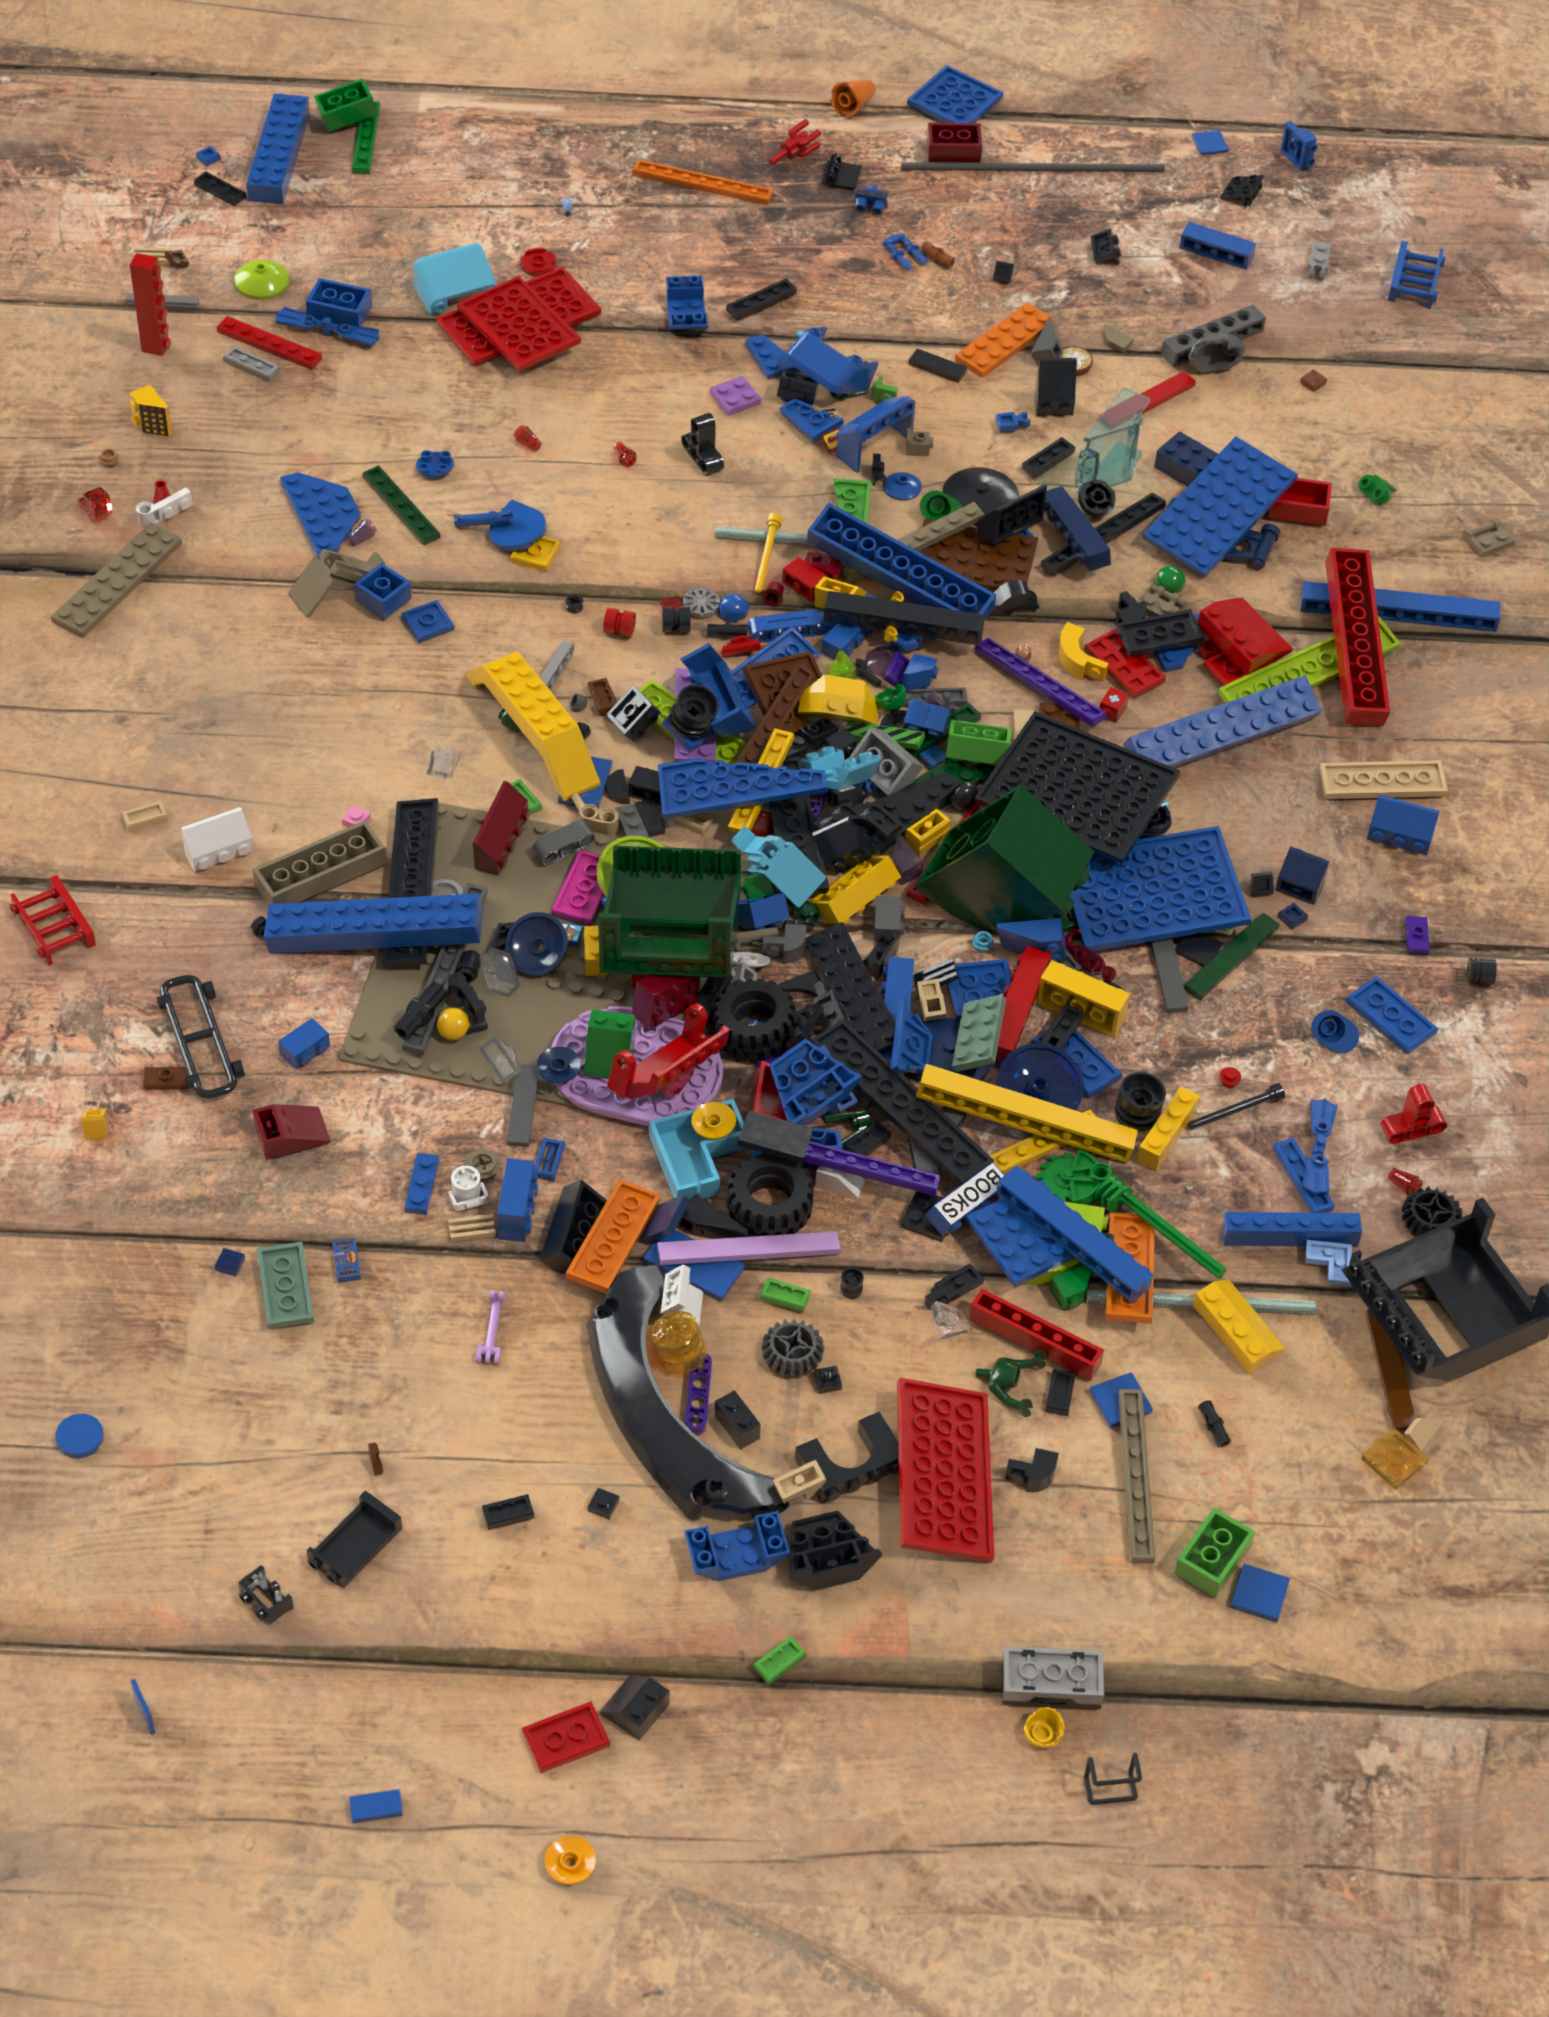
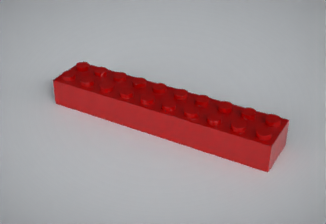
[1325,548,1390,726]

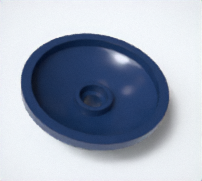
[505,912,568,976]

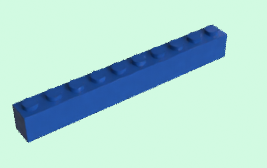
[1300,581,1500,632]

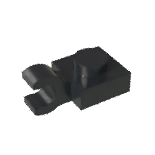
[871,454,886,486]

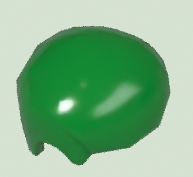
[1154,566,1186,593]
[875,684,906,711]

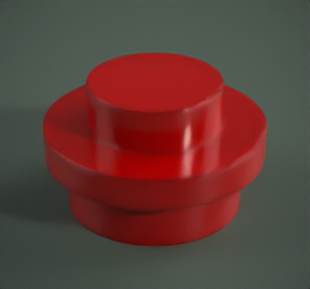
[1219,1067,1241,1088]

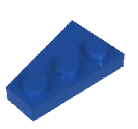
[745,334,800,380]

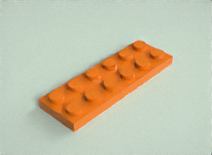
[955,302,1055,378]
[565,1179,661,1294]
[1106,1212,1155,1324]

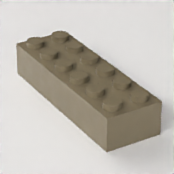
[253,820,387,905]

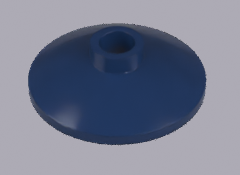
[536,1046,581,1083]

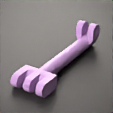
[476,1290,505,1364]

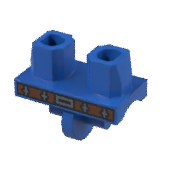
[855,184,888,214]

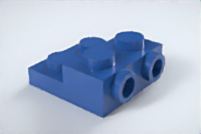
[1280,121,1318,171]

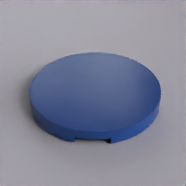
[489,507,547,551]

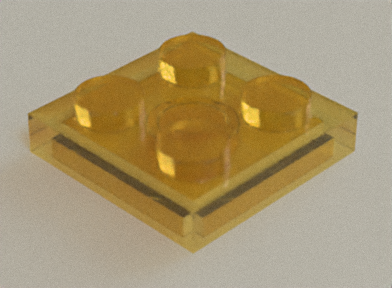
[1361,1428,1429,1490]

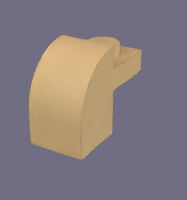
[917,979,946,1022]

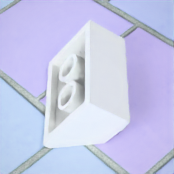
[181,807,253,872]

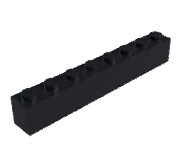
[823,591,986,646]

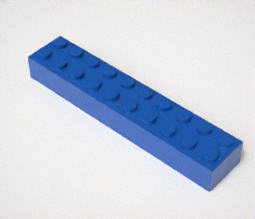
[807,502,996,620]
[1123,675,1322,768]
[264,894,484,953]

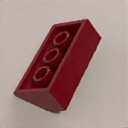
[473,781,531,875]

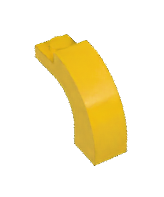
[1058,622,1108,682]

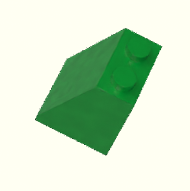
[584,1009,635,1079]

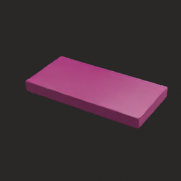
[551,850,604,926]

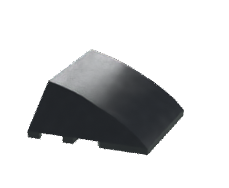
[789,1510,882,1590]

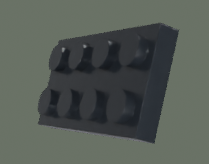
[1116,609,1205,657]

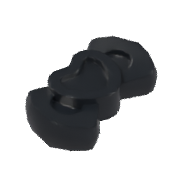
[782,918,815,932]

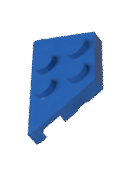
[890,998,933,1074]

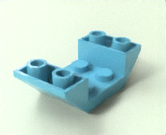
[801,746,881,790]

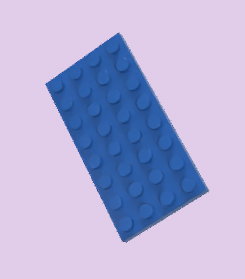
[1143,436,1298,578]

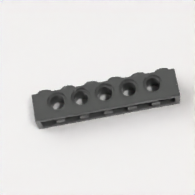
[1161,305,1266,368]

